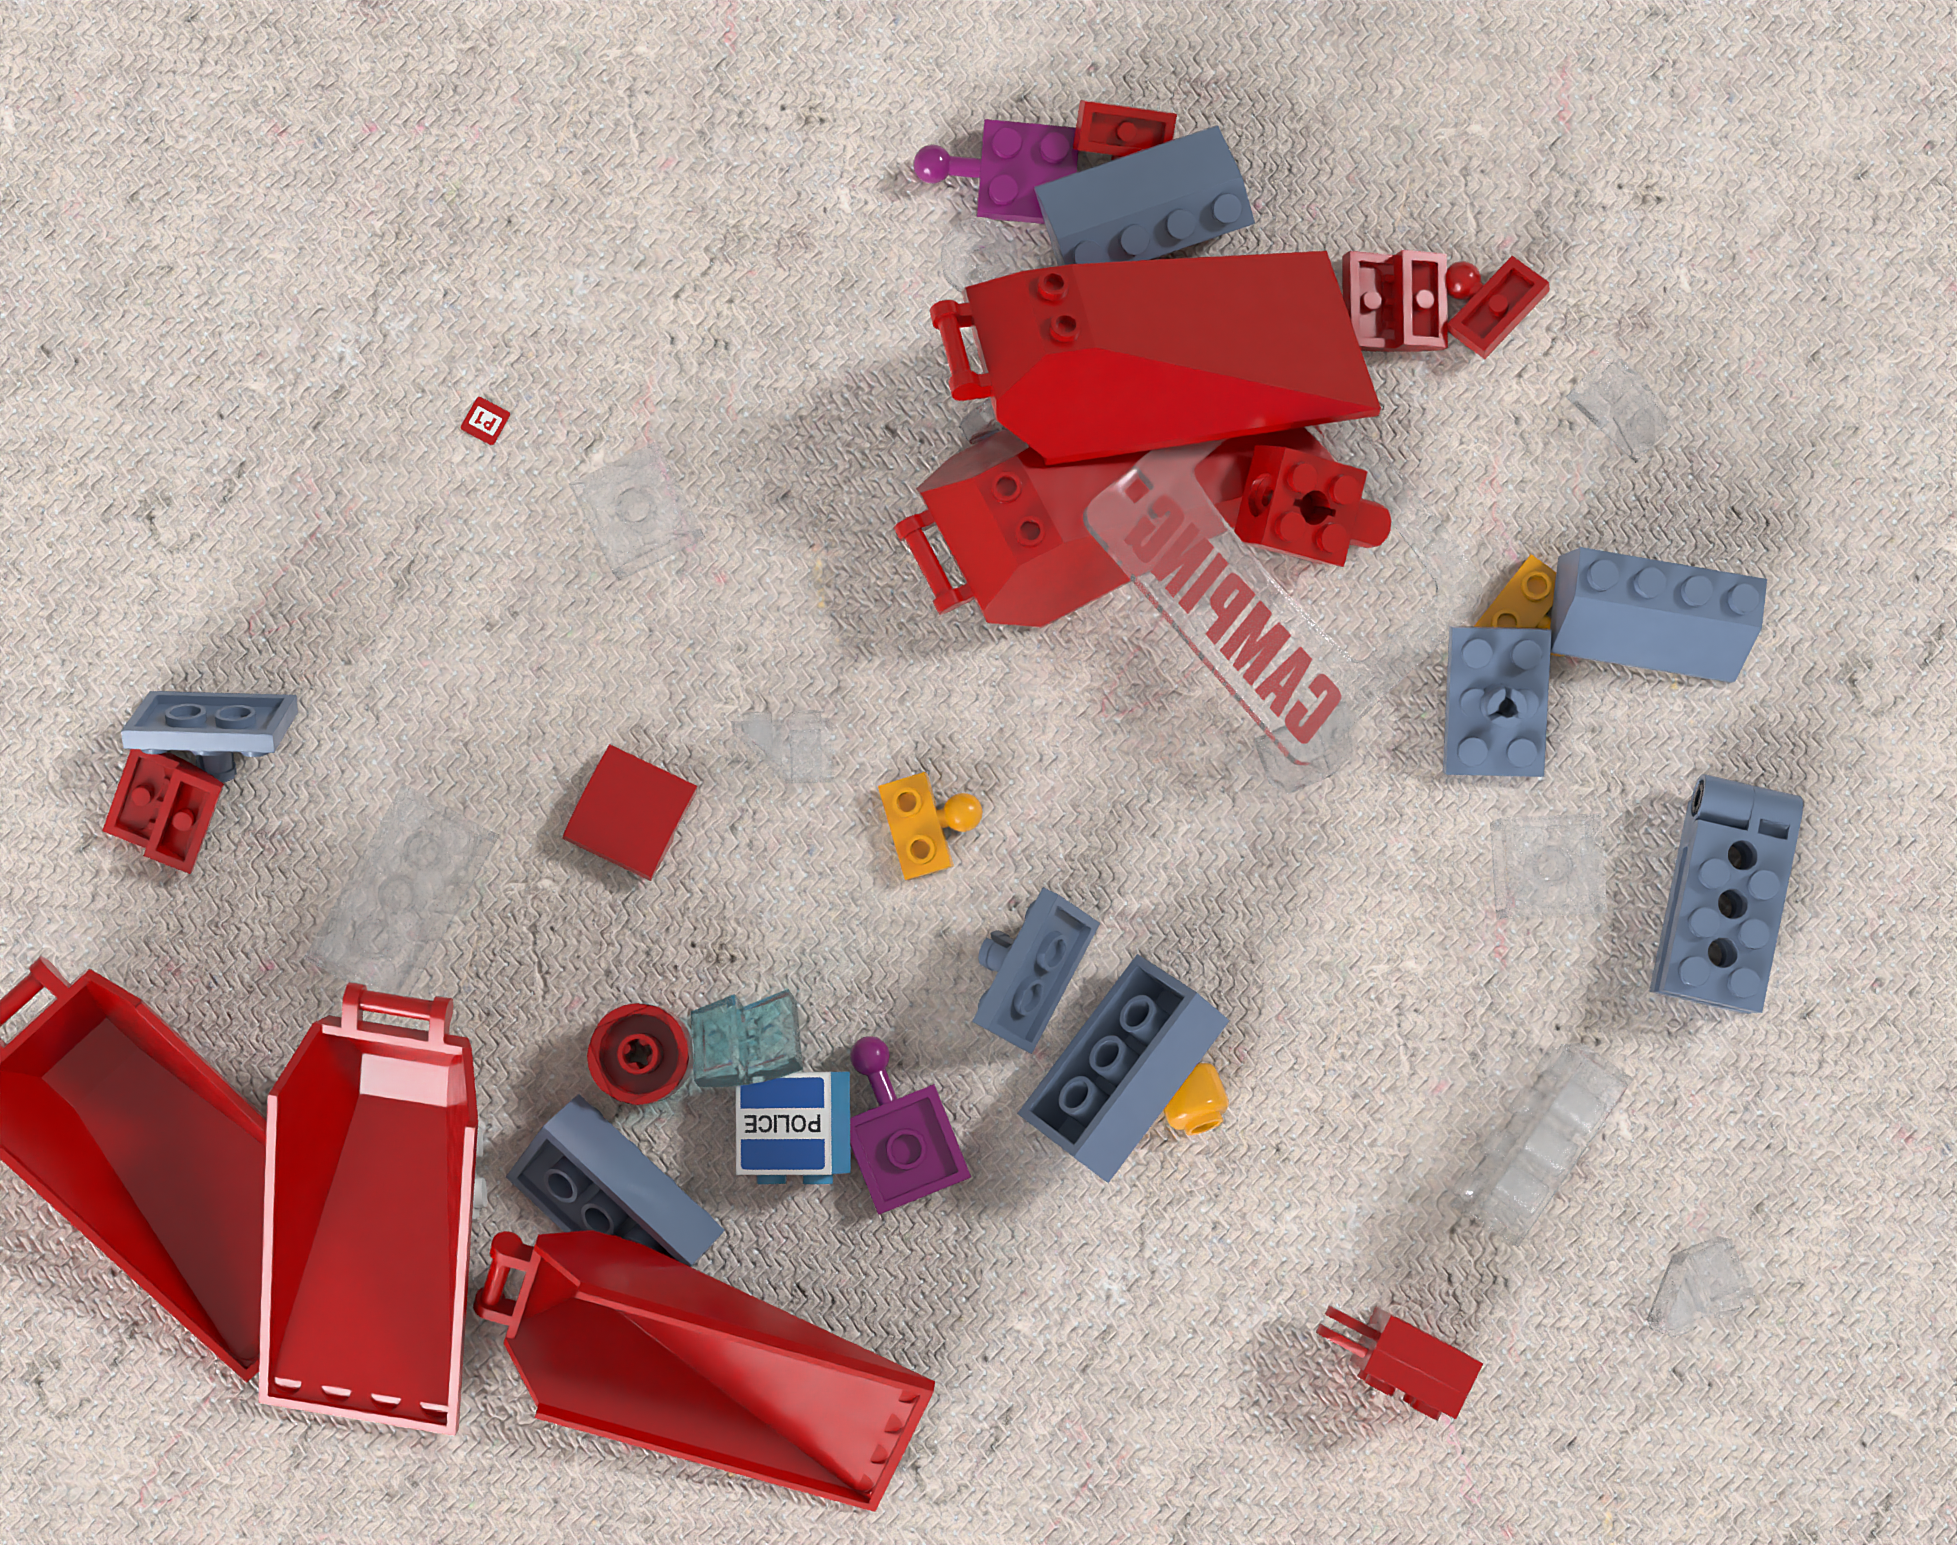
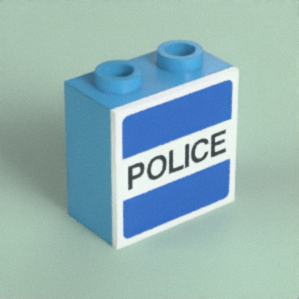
[736,1072,851,1184]

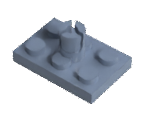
[1443,626,1552,777]
[121,691,298,783]
[972,887,1100,1054]

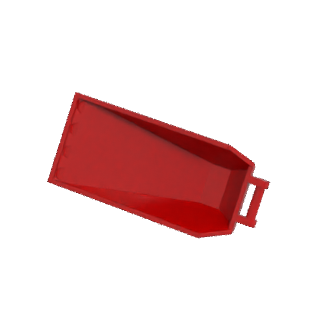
[929,251,1381,466]
[893,425,1334,629]
[0,956,267,1383]
[258,982,478,1436]
[473,1230,935,1512]

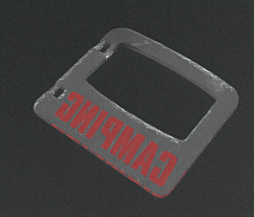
[1083,420,1483,766]

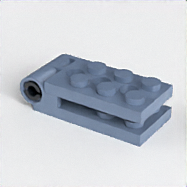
[1649,774,1803,1014]

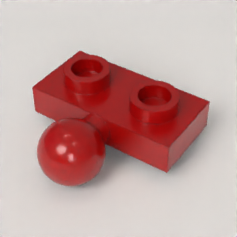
[1073,100,1177,160]
[1446,256,1550,359]

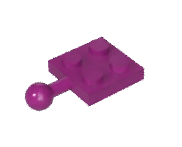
[913,119,1078,224]
[850,1036,971,1215]

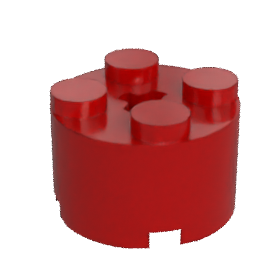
[587,1003,694,1105]

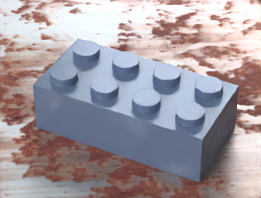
[1017,954,1230,1183]

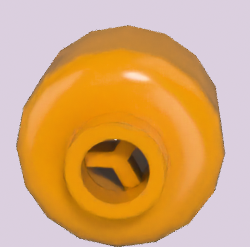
[1163,1063,1229,1136]

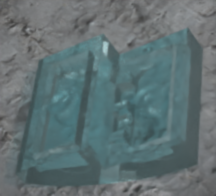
[691,989,803,1087]

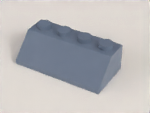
[1034,125,1255,266]
[1550,547,1767,683]
[506,1094,725,1267]

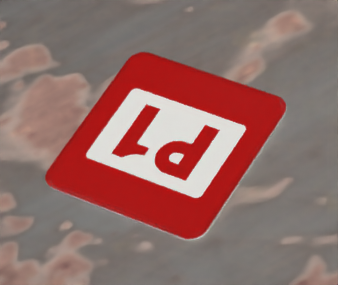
[461,397,511,445]

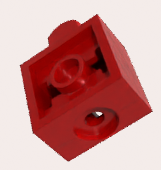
[1232,444,1391,567]
[1315,1305,1484,1421]

